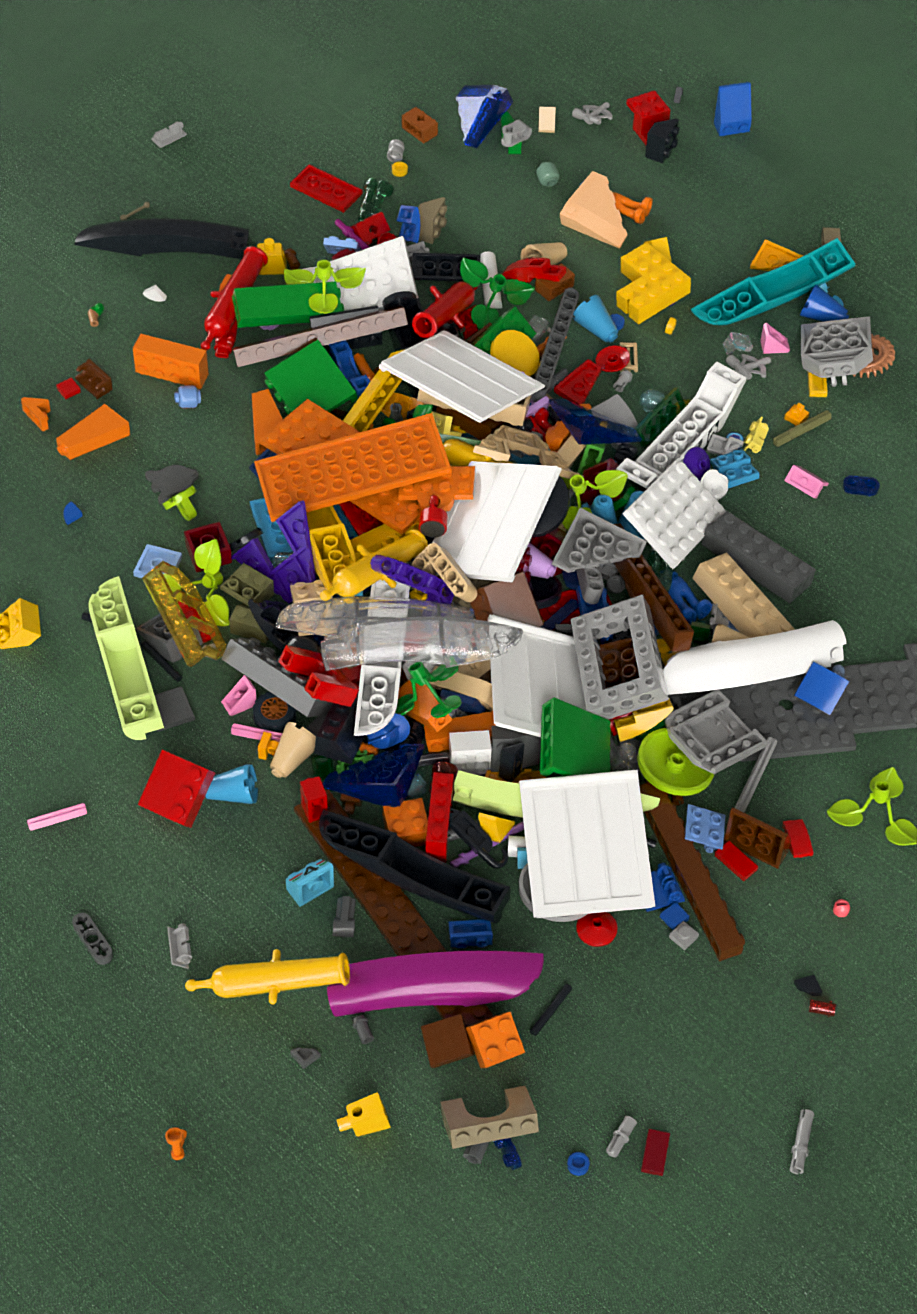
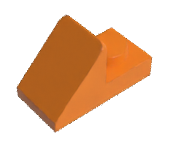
[21,397,50,432]

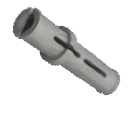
[789,1109,814,1174]

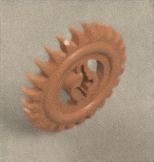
[853,334,895,378]

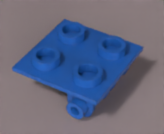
[645,863,685,912]

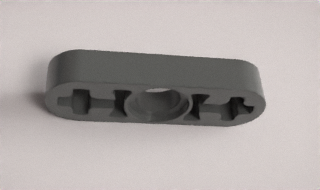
[72,913,113,965]

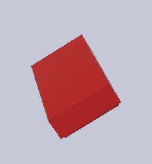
[714,841,758,882]

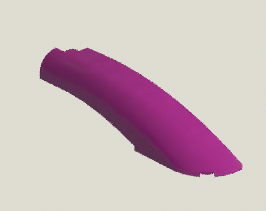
[327,951,544,1017]

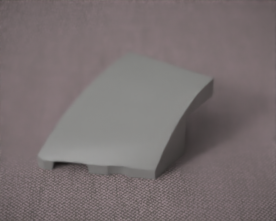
[589,394,638,450]

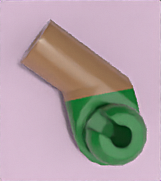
[88,303,104,327]

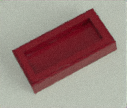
[641,1129,670,1176]

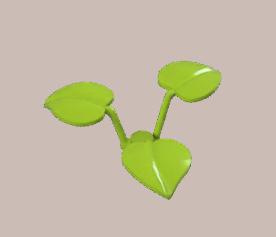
[284,260,366,314]
[560,470,628,531]
[155,539,230,626]
[827,767,917,846]

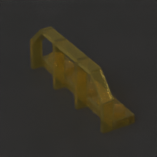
[142,561,227,667]

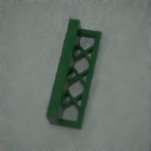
[634,388,692,447]

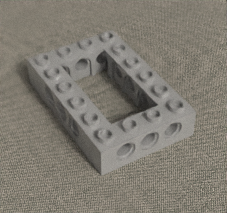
[571,595,669,720]

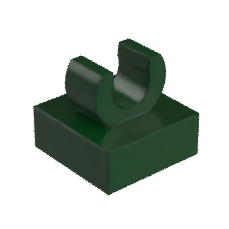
[691,620,711,644]

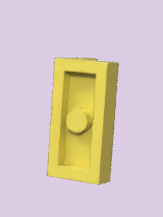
[432,411,462,437]

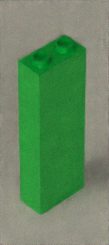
[232,281,344,328]

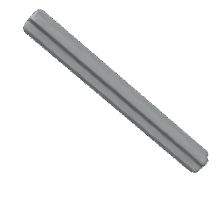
[735,737,777,812]

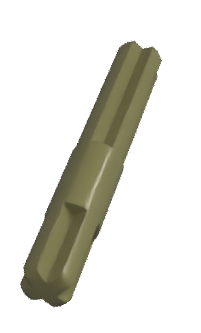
[773,410,832,447]

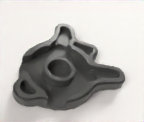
[145,465,199,506]

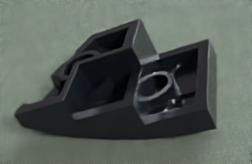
[248,598,298,651]

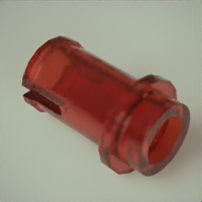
[809,999,836,1018]

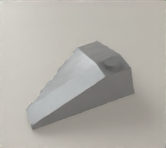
[552,508,647,573]

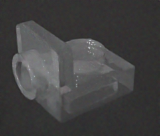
[529,315,551,342]
[723,332,753,355]

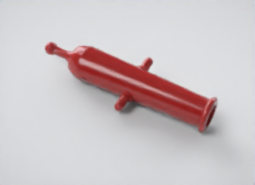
[200,246,268,351]
[412,282,478,338]

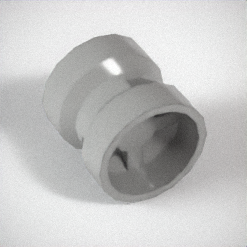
[387,139,405,163]

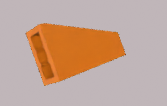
[252,389,283,455]
[56,404,130,460]
[398,680,453,732]

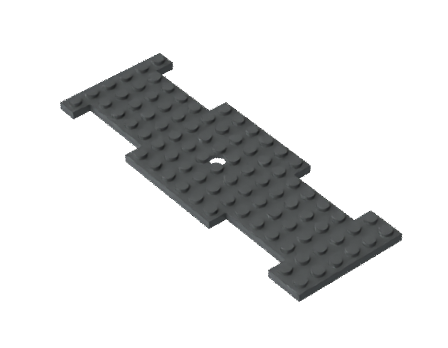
[617,643,917,772]

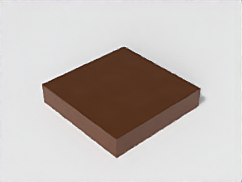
[421,1014,473,1069]

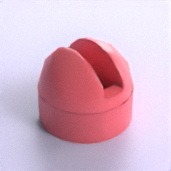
[833,899,850,917]

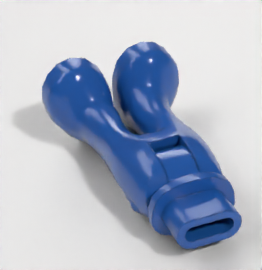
[658,568,713,625]

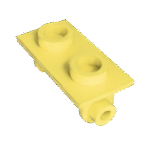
[744,416,769,453]

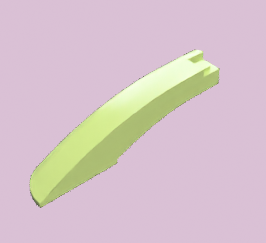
[88,576,164,740]
[453,770,660,818]

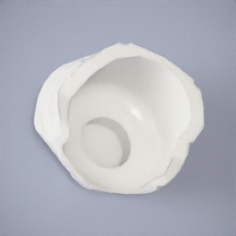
[700,469,728,501]

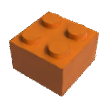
[383,798,428,847]
[466,1012,525,1068]

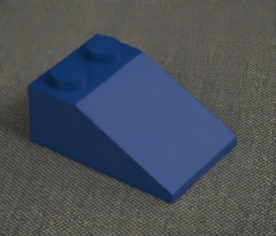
[714,82,752,136]

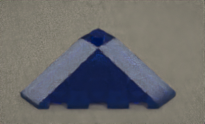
[456,85,513,148]
[548,398,642,445]
[322,744,424,807]

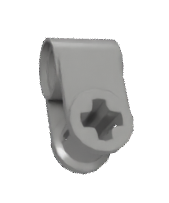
[501,119,532,147]

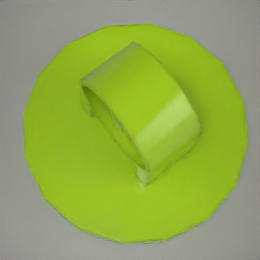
[162,485,197,521]

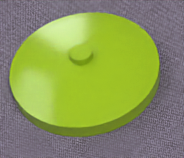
[637,728,715,796]

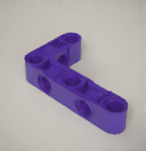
[370,555,454,635]

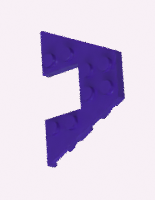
[232,500,316,603]

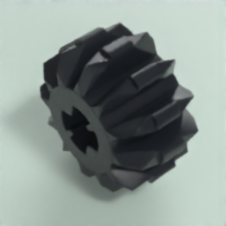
[614,443,638,465]

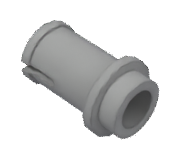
[613,370,633,392]

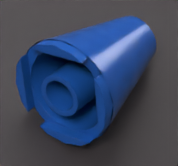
[800,284,849,322]

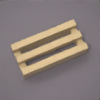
[619,342,638,372]

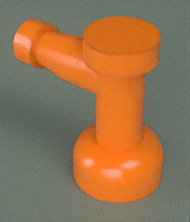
[165,1127,187,1160]

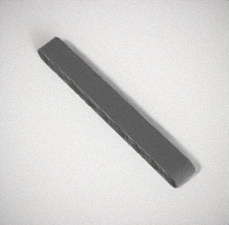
[531,288,579,402]

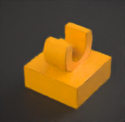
[784,403,810,426]
[258,732,279,760]

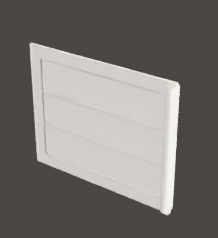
[379,330,545,423]
[432,461,562,582]
[488,615,587,737]
[519,770,655,918]

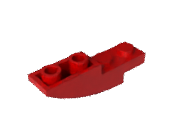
[501,258,567,283]

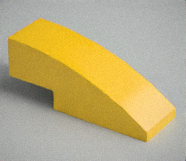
[614,699,673,742]

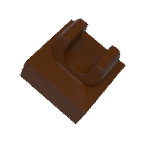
[340,791,363,814]

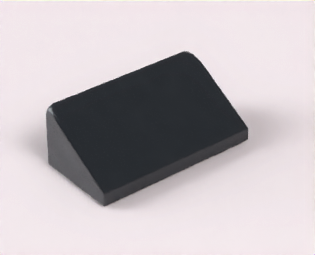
[499,743,525,782]

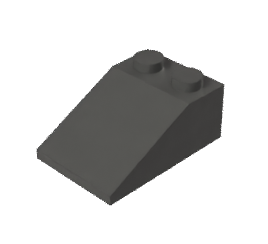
[136,610,203,663]
[490,726,541,772]

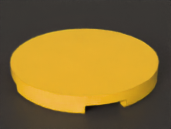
[490,330,540,377]

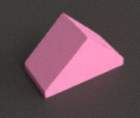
[760,323,790,354]
[221,675,257,716]

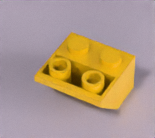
[0,598,41,649]

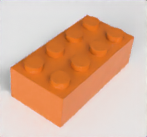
[133,334,209,389]

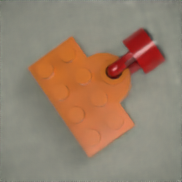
[398,466,475,538]

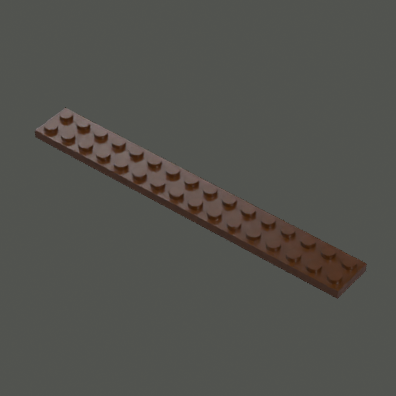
[294,789,494,1055]

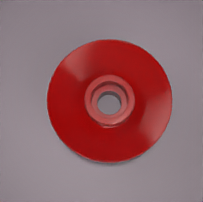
[596,345,630,372]
[576,912,618,947]

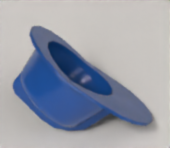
[367,713,410,749]

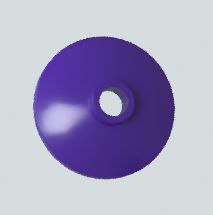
[683,447,711,481]

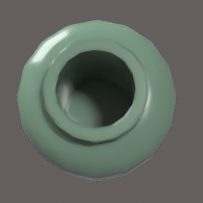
[536,162,560,187]

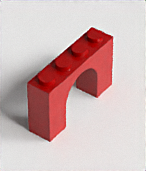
[278,645,359,707]
[426,772,454,863]

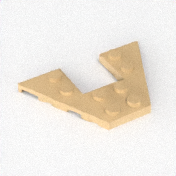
[473,425,580,479]

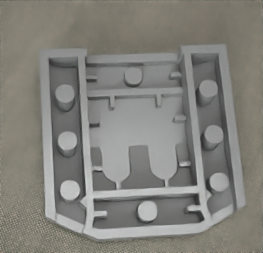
[664,689,768,774]

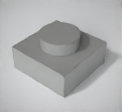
[669,921,699,951]

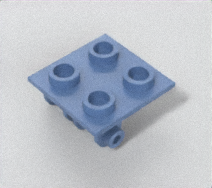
[685,804,725,853]

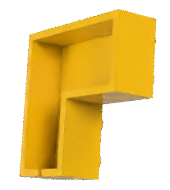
[616,242,691,325]

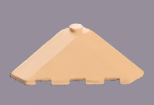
[560,171,627,249]

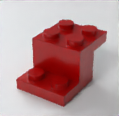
[626,90,671,145]

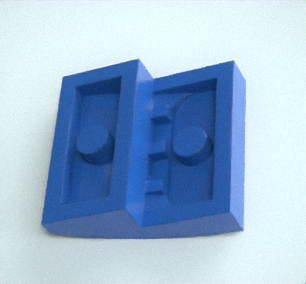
[397,205,420,243]
[794,662,849,715]

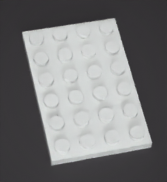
[308,236,418,311]
[622,458,726,569]

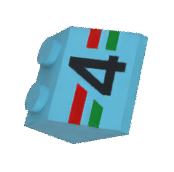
[286,859,334,907]

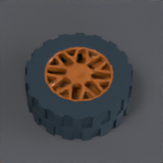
[253,692,296,733]

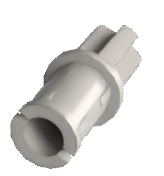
[606,1116,637,1157]

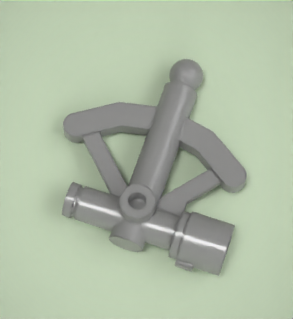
[572,102,613,125]
[726,354,771,380]

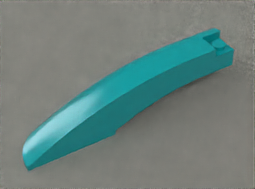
[691,238,855,325]

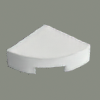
[143,285,167,302]

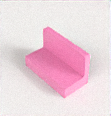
[784,465,829,498]

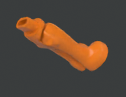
[613,192,653,224]

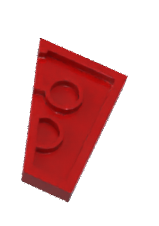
[554,359,602,406]

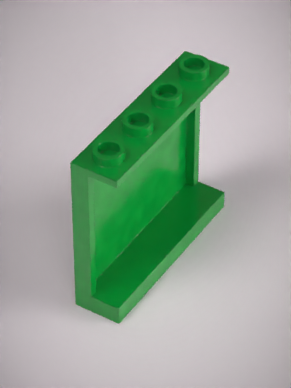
[264,339,358,415]
[540,697,611,777]

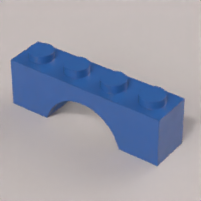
[329,340,370,403]

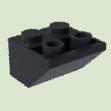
[645,119,680,163]

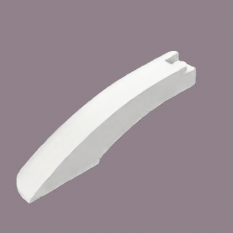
[354,579,410,736]
[663,620,846,695]

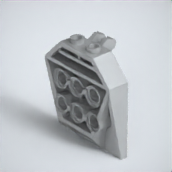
[801,316,873,387]

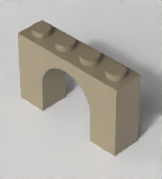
[440,1086,539,1149]

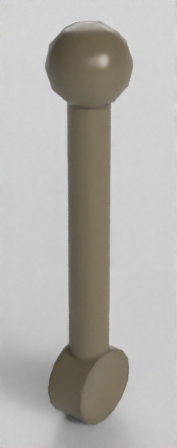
[120,202,150,221]

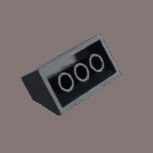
[412,253,481,281]
[309,306,382,353]
[314,693,366,765]

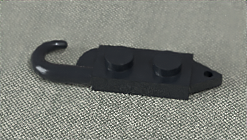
[449,808,508,869]

